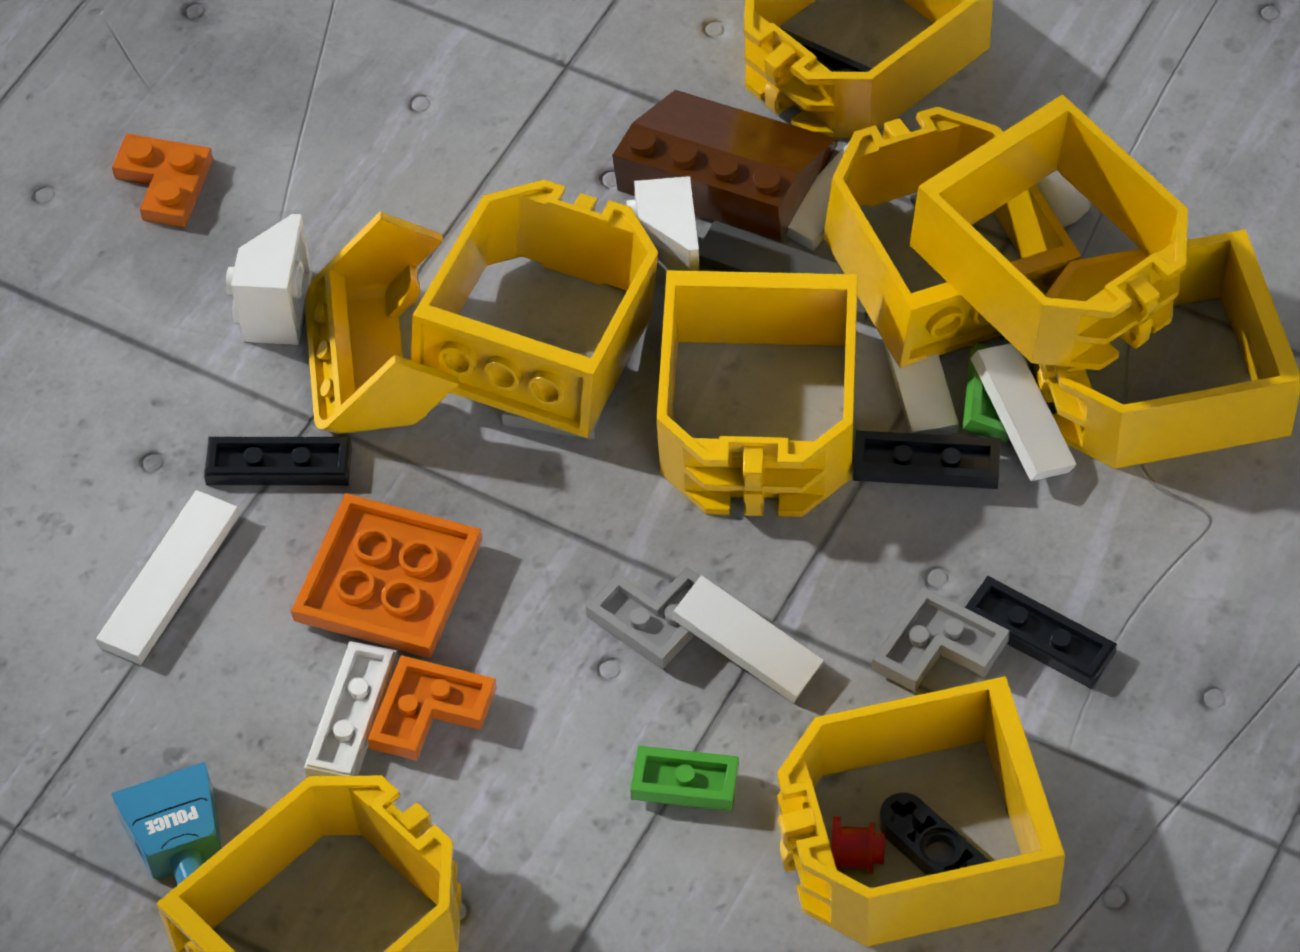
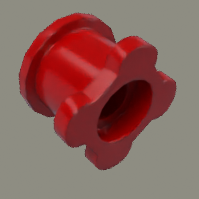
[831,816,885,875]

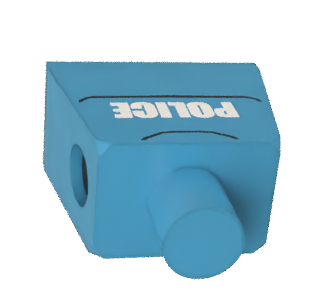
[111,762,222,885]

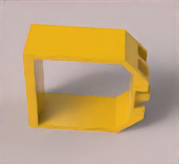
[744,0,993,138]
[910,94,1188,370]
[823,106,1081,368]
[411,179,658,438]
[1031,229,1300,469]
[657,270,857,517]
[777,676,1065,947]
[156,775,462,952]

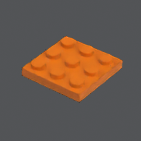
[291,493,482,659]

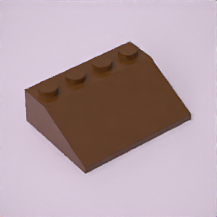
[612,90,838,242]

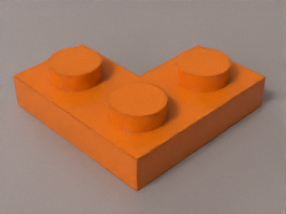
[112,133,213,228]
[368,655,497,761]

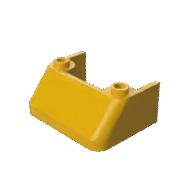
[305,211,459,434]

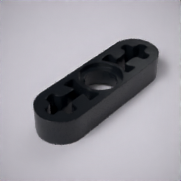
[880,792,991,876]

